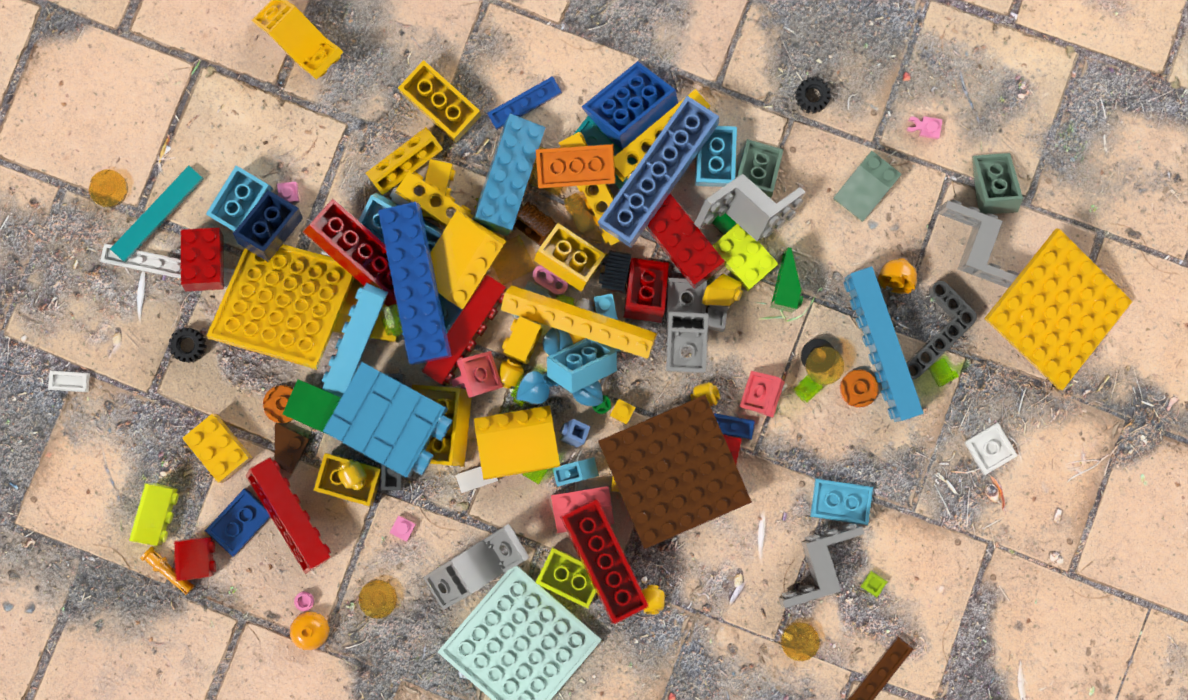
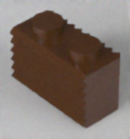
[514,202,557,246]

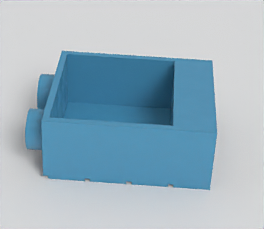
[323,362,452,477]

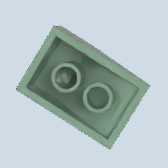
[736,139,784,199]
[833,151,902,222]
[972,153,1023,215]

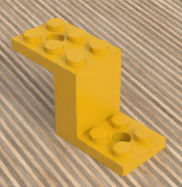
[251,0,344,80]

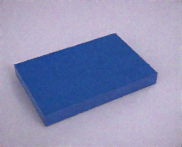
[205,488,270,557]

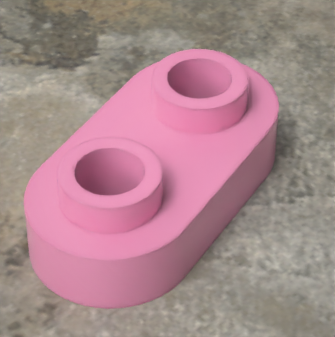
[533,265,568,295]

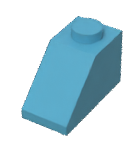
[552,457,599,486]

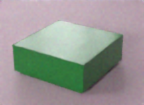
[711,213,737,235]

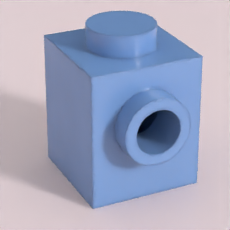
[560,419,590,448]

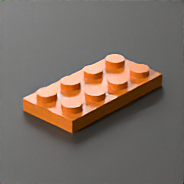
[536,144,616,188]

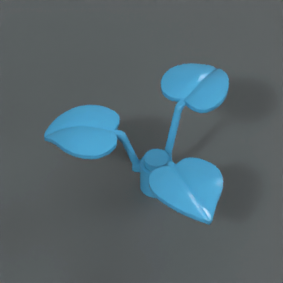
[516,327,603,406]

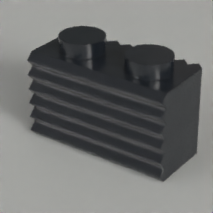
[599,250,632,293]

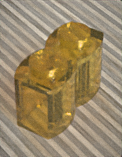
[564,193,595,236]

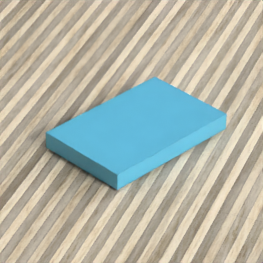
[810,479,873,525]

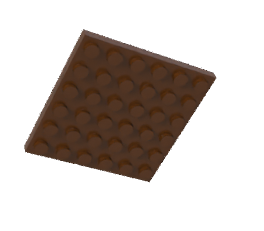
[598,395,752,549]

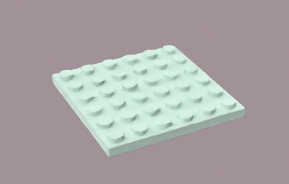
[438,566,602,700]

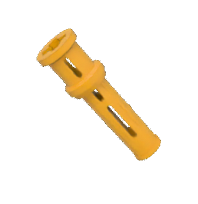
[140,546,194,595]

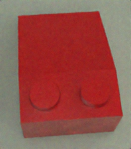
[623,258,669,323]
[174,537,216,581]

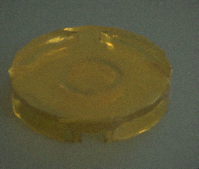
[89,170,128,208]
[805,347,844,385]
[359,580,398,619]
[780,622,820,661]

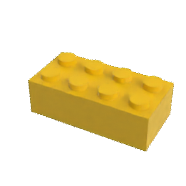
[398,60,482,143]

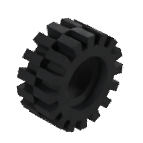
[795,77,831,114]
[168,327,207,363]

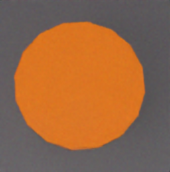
[840,370,879,408]
[263,385,294,423]

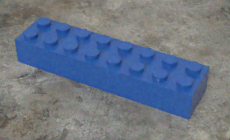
[378,202,451,365]

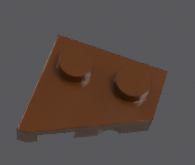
[274,423,310,474]

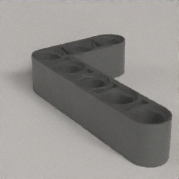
[906,281,977,380]

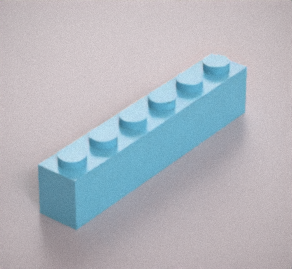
[322,283,388,398]

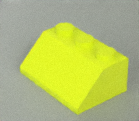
[129,483,179,546]

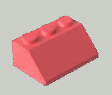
[551,486,614,533]

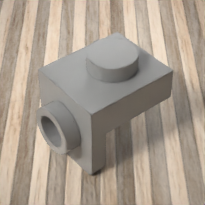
[707,305,730,332]

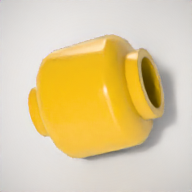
[498,359,524,389]
[690,382,720,407]
[338,460,367,490]
[642,585,665,615]

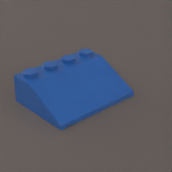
[582,61,678,150]

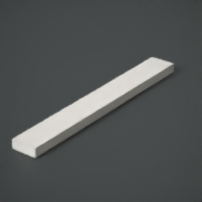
[100,243,235,288]

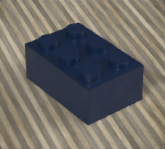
[233,190,303,262]

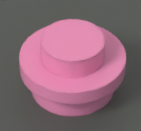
[294,592,314,611]

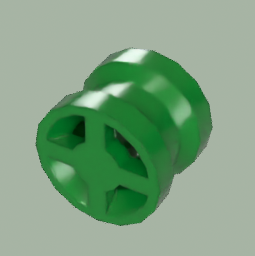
[592,395,611,414]

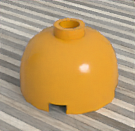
[877,258,917,294]
[290,611,330,651]

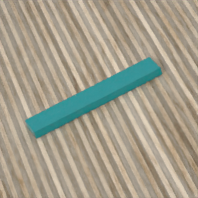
[110,165,204,263]

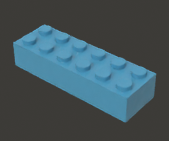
[473,114,546,237]

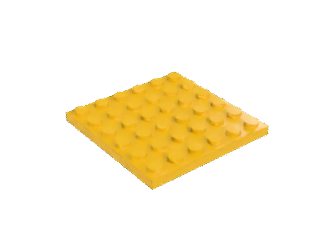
[984,228,1133,391]
[207,244,354,370]

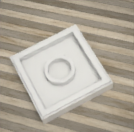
[964,423,1018,475]

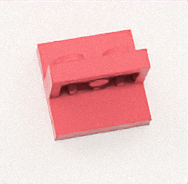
[451,351,503,398]
[739,371,785,418]

